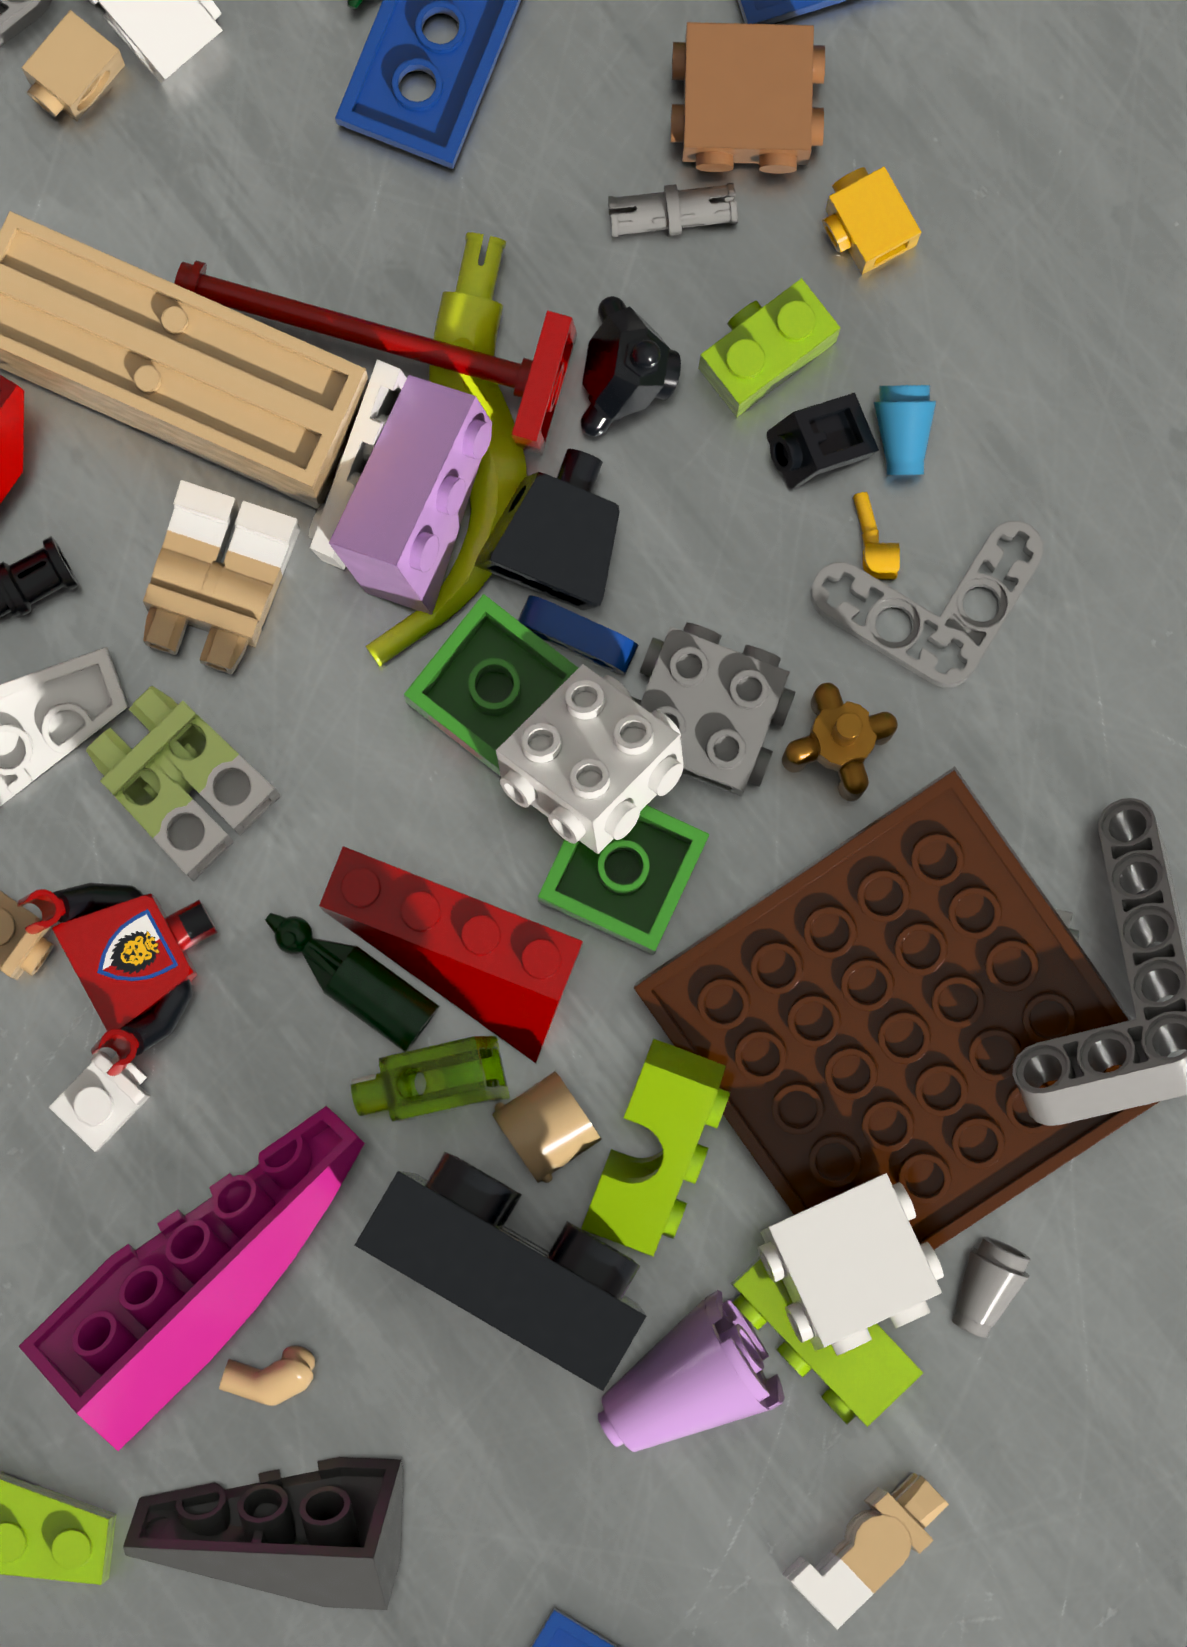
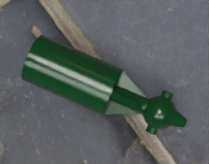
[265,913,440,1052]

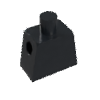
[474,449,620,611]

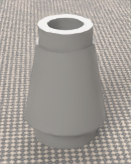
[952,1237,1030,1338]

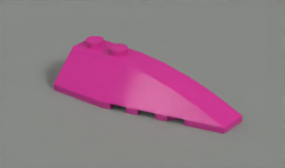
[19,1106,365,1451]

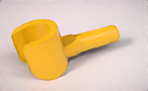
[853,492,900,579]

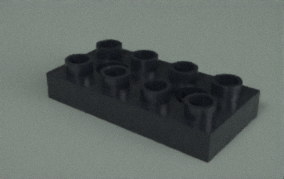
[354,1152,647,1391]

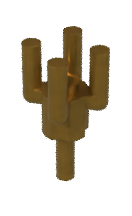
[782,683,898,801]

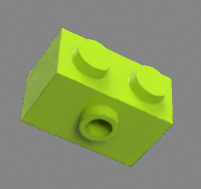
[698,278,841,418]

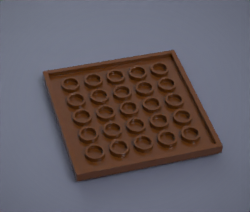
[633,766,1160,1250]

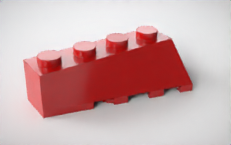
[319,846,583,1063]

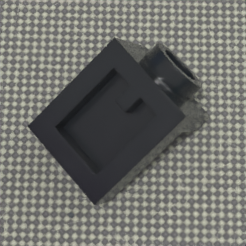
[767,393,879,489]

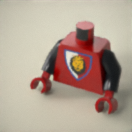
[17,883,217,1076]

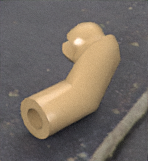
[219,1346,315,1406]

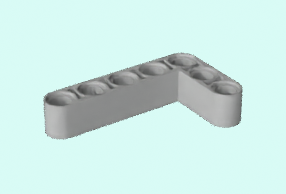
[1012,798,1187,1126]

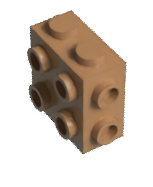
[671,22,825,174]

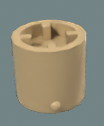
[492,1071,602,1183]

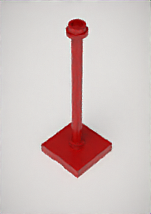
[174,260,577,455]

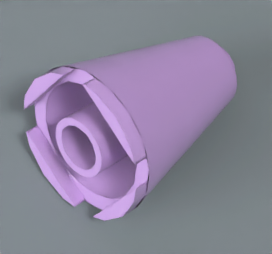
[598,1290,785,1452]

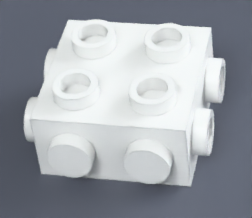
[496,664,684,854]
[758,1173,944,1356]

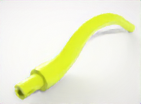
[365,232,527,667]

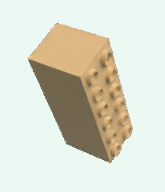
[0,211,369,509]

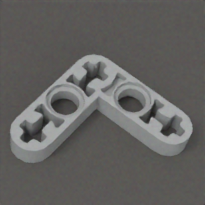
[811,521,1043,688]

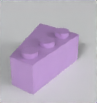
[329,375,493,615]

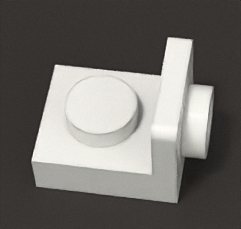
[49,1051,150,1152]

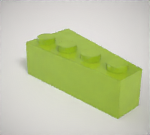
[0,1471,116,1585]

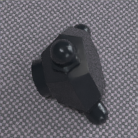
[581,296,681,437]

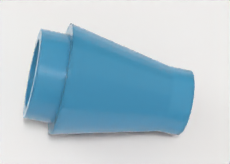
[873,385,936,475]

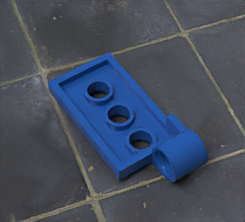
[335,0,521,169]

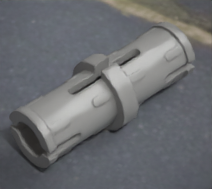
[608,183,738,237]

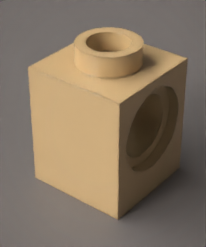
[21,10,125,122]

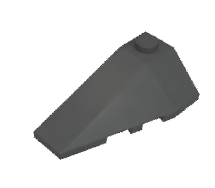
[123,1457,403,1610]

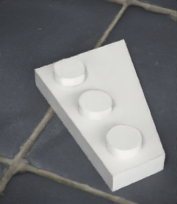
[309,359,407,570]
[0,647,128,806]

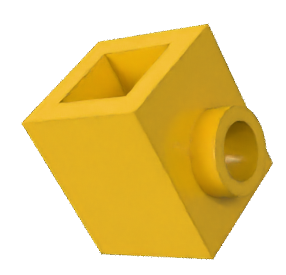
[822,166,921,275]

